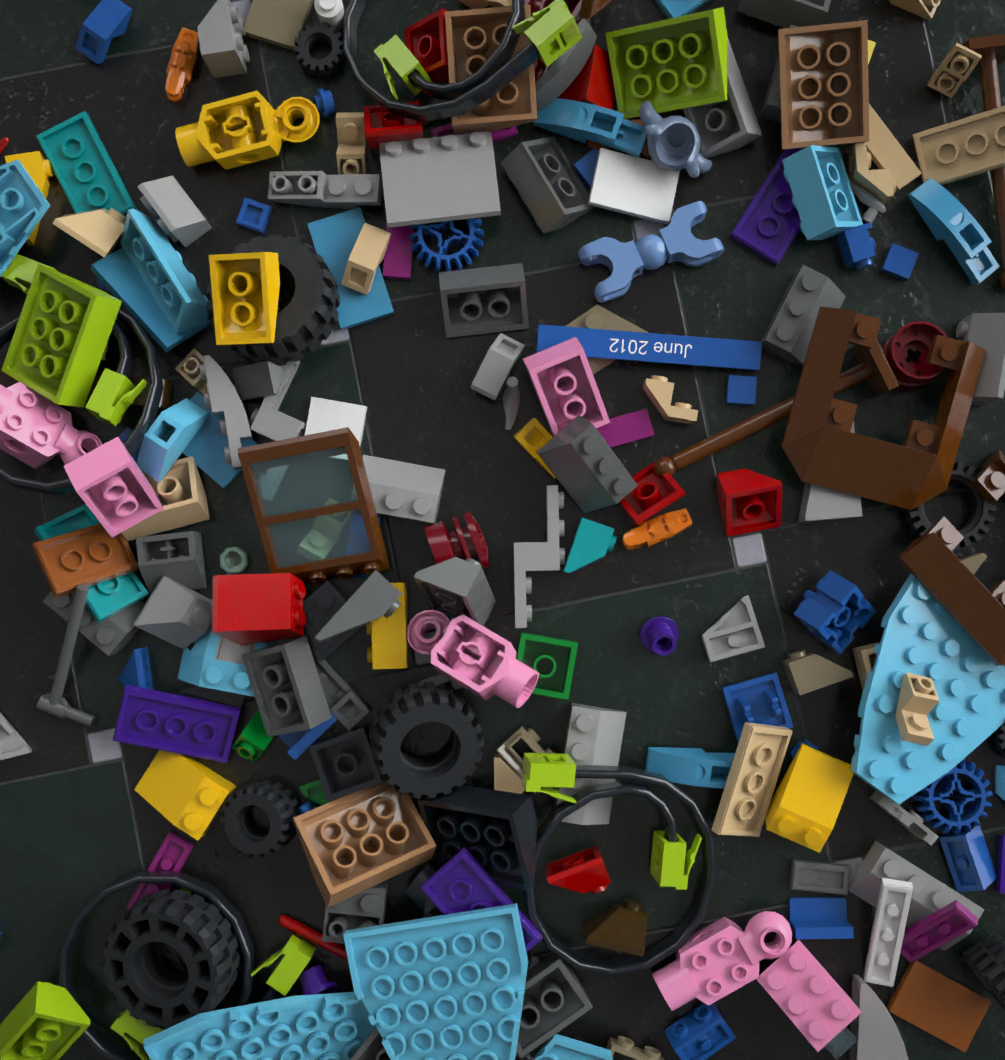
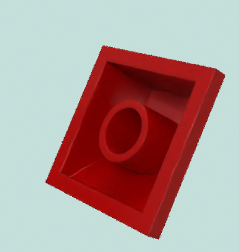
[717,468,782,537]
[545,845,611,894]

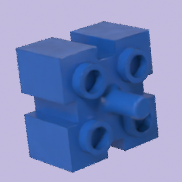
[794,570,876,655]

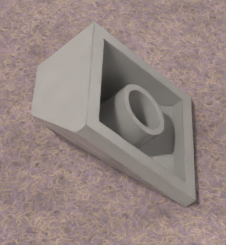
[133,575,212,649]

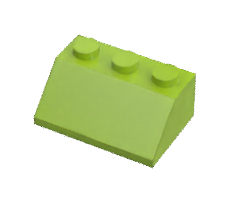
[0,981,90,1060]

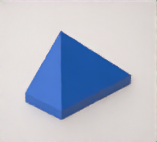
[118,647,153,690]

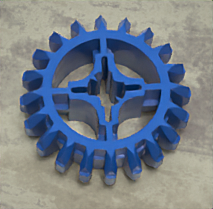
[409,218,484,273]
[912,759,994,835]

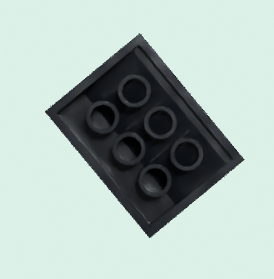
[417,785,537,891]

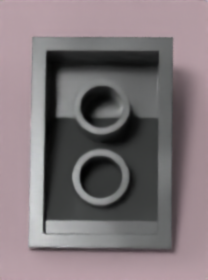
[313,570,402,644]

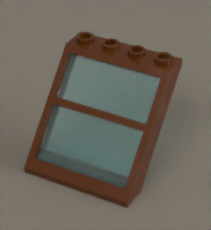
[238,427,390,584]

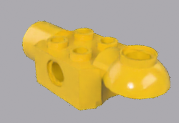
[175,91,320,170]

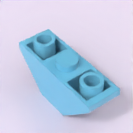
[136,398,210,483]

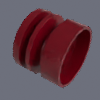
[881,321,947,391]
[424,511,490,569]

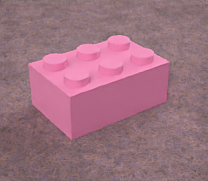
[523,337,610,436]
[63,437,164,537]
[757,940,862,1052]

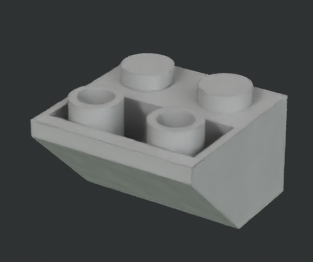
[197,0,250,78]
[137,175,212,247]

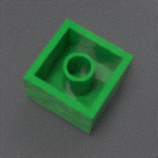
[516,632,578,700]

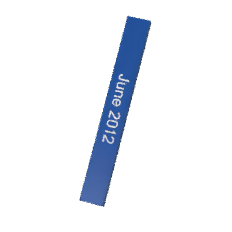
[536,324,762,371]

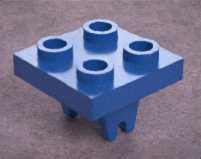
[721,672,793,743]

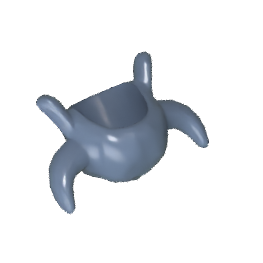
[639,101,712,178]

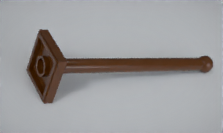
[963,34,1005,289]
[654,339,899,479]

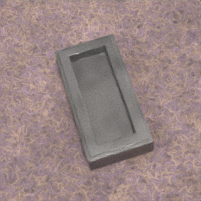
[789,859,850,895]

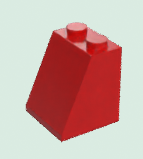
[212,573,306,646]

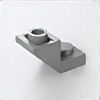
[470,333,525,400]

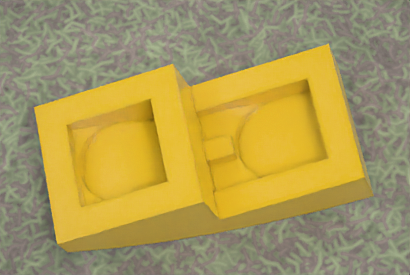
[514,418,556,478]

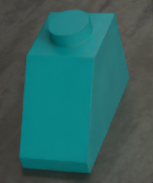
[562,518,617,573]

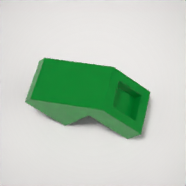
[231,708,274,763]

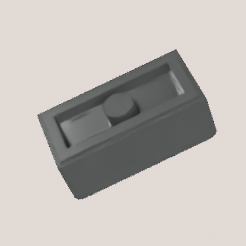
[233,361,283,402]

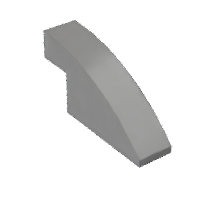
[849,974,909,1060]

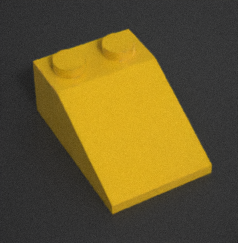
[209,252,280,345]
[765,744,854,853]
[134,750,237,841]

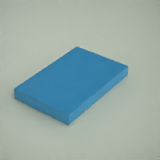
[182,391,258,489]

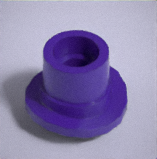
[639,616,679,656]
[299,965,338,995]

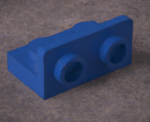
[664,1003,736,1060]

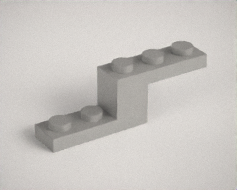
[250,360,306,501]
[514,485,565,628]

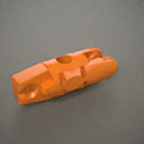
[165,28,199,103]
[622,508,692,551]

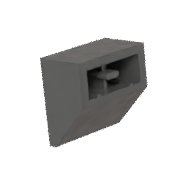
[136,531,207,595]
[322,881,389,944]

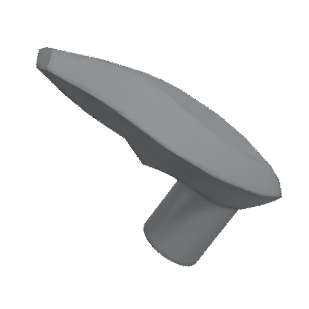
[849,180,886,224]
[503,377,520,430]

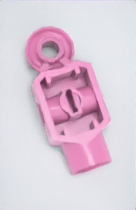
[0,382,103,469]
[407,610,539,708]
[652,911,792,1011]

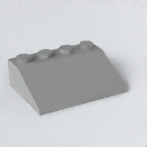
[379,131,501,228]

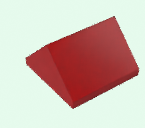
[405,9,449,82]
[559,45,615,110]
[364,101,423,150]
[618,461,685,527]

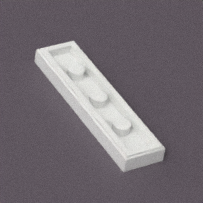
[863,878,913,987]

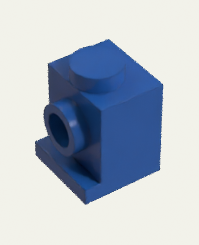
[837,222,876,270]

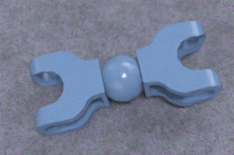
[578,201,724,303]

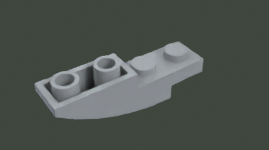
[268,171,382,209]
[200,355,253,469]

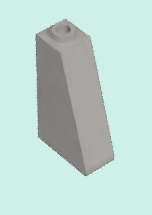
[799,421,862,522]

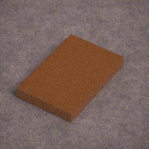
[32,523,139,598]
[887,960,991,1052]

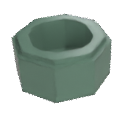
[220,547,249,574]

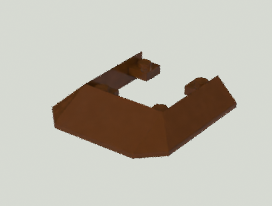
[781,306,986,510]
[898,450,1005,666]

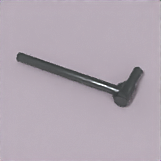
[37,584,96,727]

